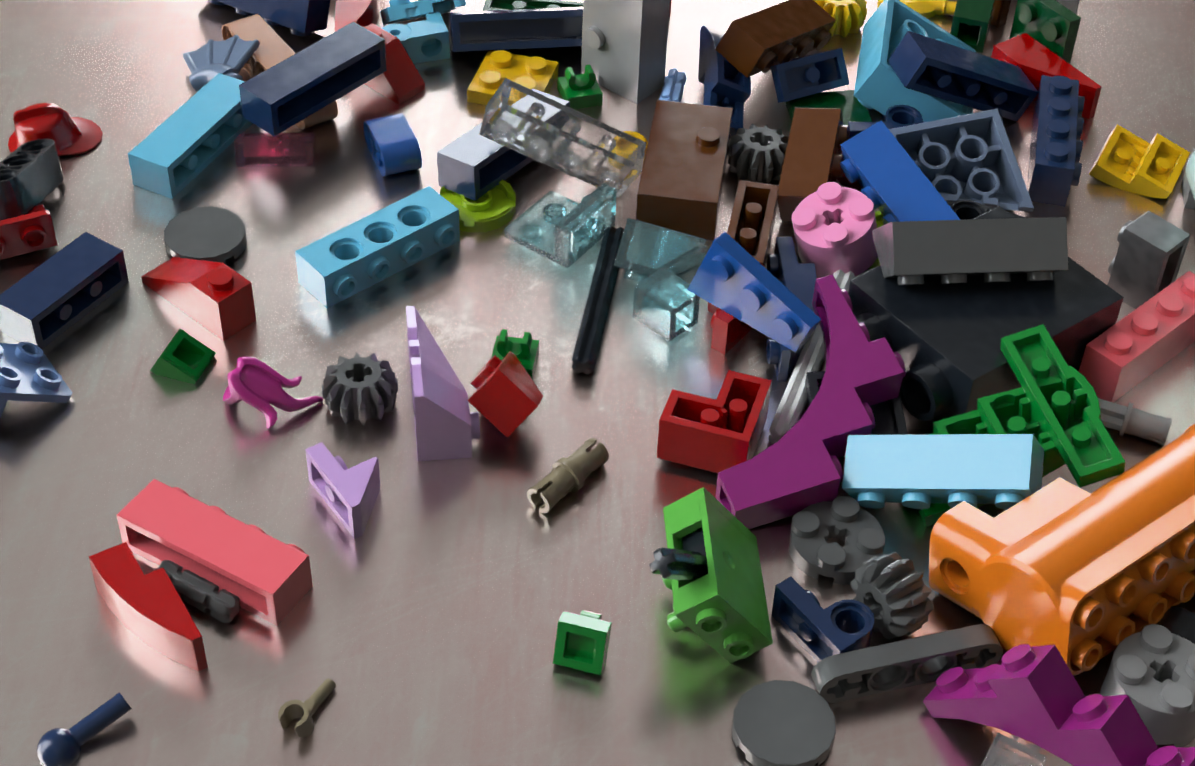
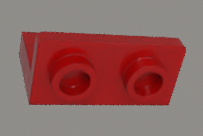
[0,204,57,260]

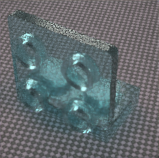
[504,183,617,269]

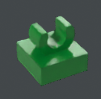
[557,64,603,110]
[491,329,539,380]
[552,610,612,675]

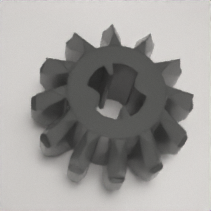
[727,124,789,184]
[322,352,398,426]
[850,552,934,640]

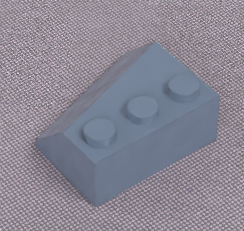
[889,109,1034,212]

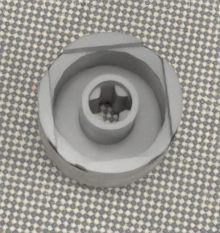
[1100,624,1195,747]

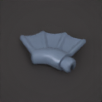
[183,35,260,91]

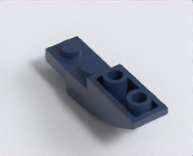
[698,24,751,139]
[762,237,817,382]

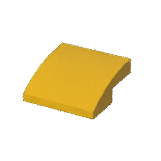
[1089,124,1190,199]

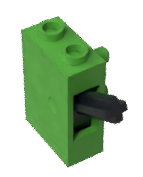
[649,487,773,663]

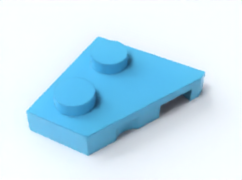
[380,0,466,25]

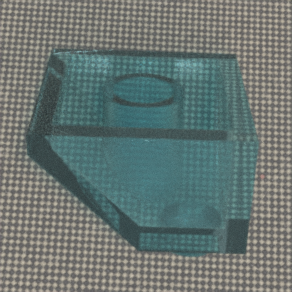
[614,218,712,285]

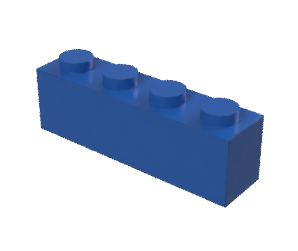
[840,120,960,225]

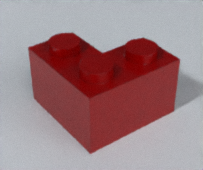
[657,370,772,473]

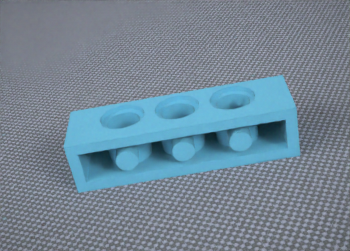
[295,186,460,308]

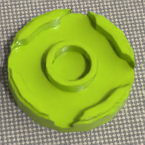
[440,180,516,232]

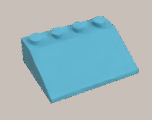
[854,0,976,122]

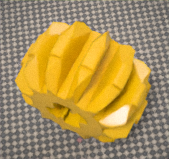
[813,0,868,37]

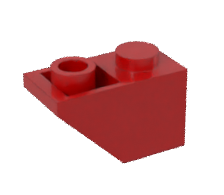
[467,351,543,438]

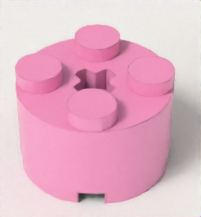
[791,182,878,278]

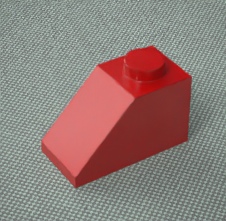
[364,23,425,104]

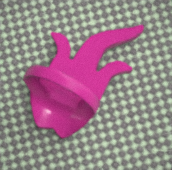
[223,356,323,429]

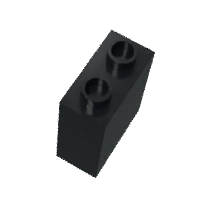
[848,206,1124,422]

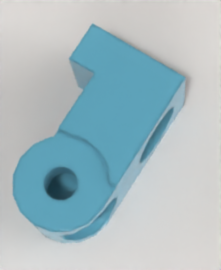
[382,12,450,64]

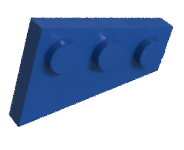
[687,232,821,352]

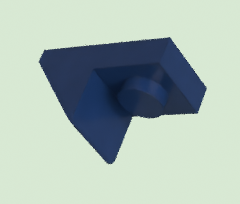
[770,48,850,103]

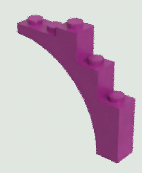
[715,274,906,529]
[923,644,1195,766]

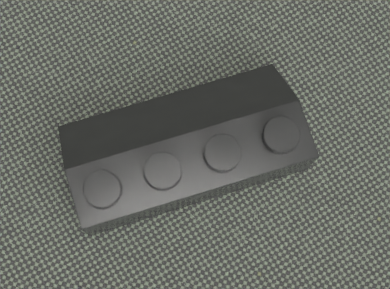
[872,217,1068,286]

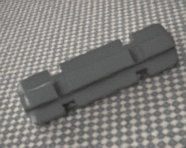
[154,560,241,623]

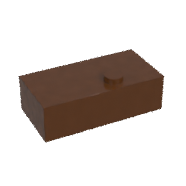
[635,100,733,240]

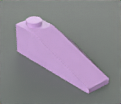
[406,306,480,461]

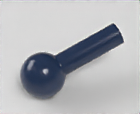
[37,692,132,766]

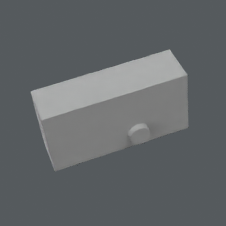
[581,0,670,104]

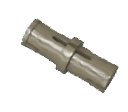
[527,438,609,513]

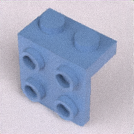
[0,342,72,418]

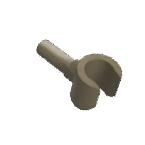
[278,678,336,738]

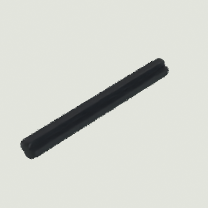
[572,226,626,375]

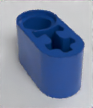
[363,113,422,177]

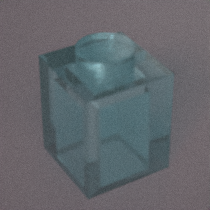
[633,267,700,342]

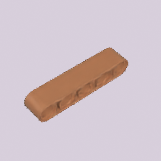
[221,14,338,130]

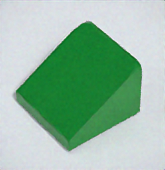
[150,329,216,385]

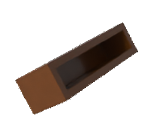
[715,0,836,78]

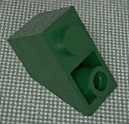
[950,0,996,53]

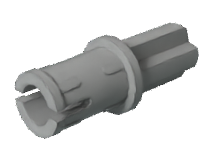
[1098,398,1172,446]

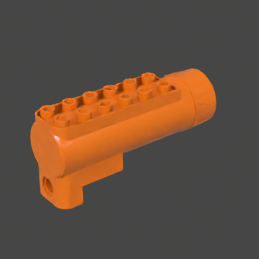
[929,424,1195,676]

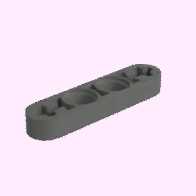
[811,624,1003,703]

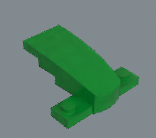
[917,324,1126,527]

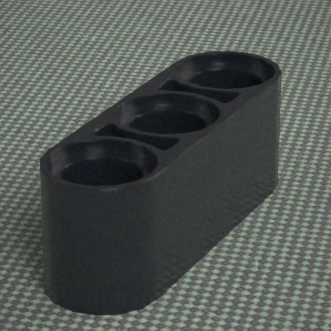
[0,139,64,221]

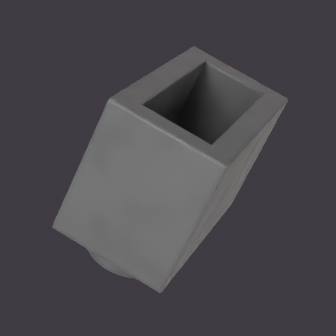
[1108,210,1191,309]

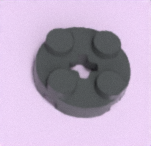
[789,496,886,585]

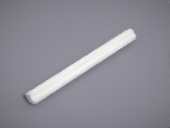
[768,269,856,444]

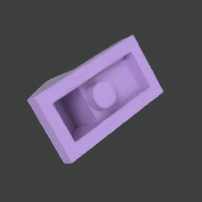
[305,442,380,539]

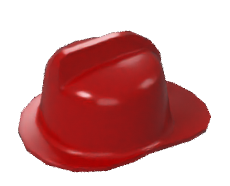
[8,102,103,156]

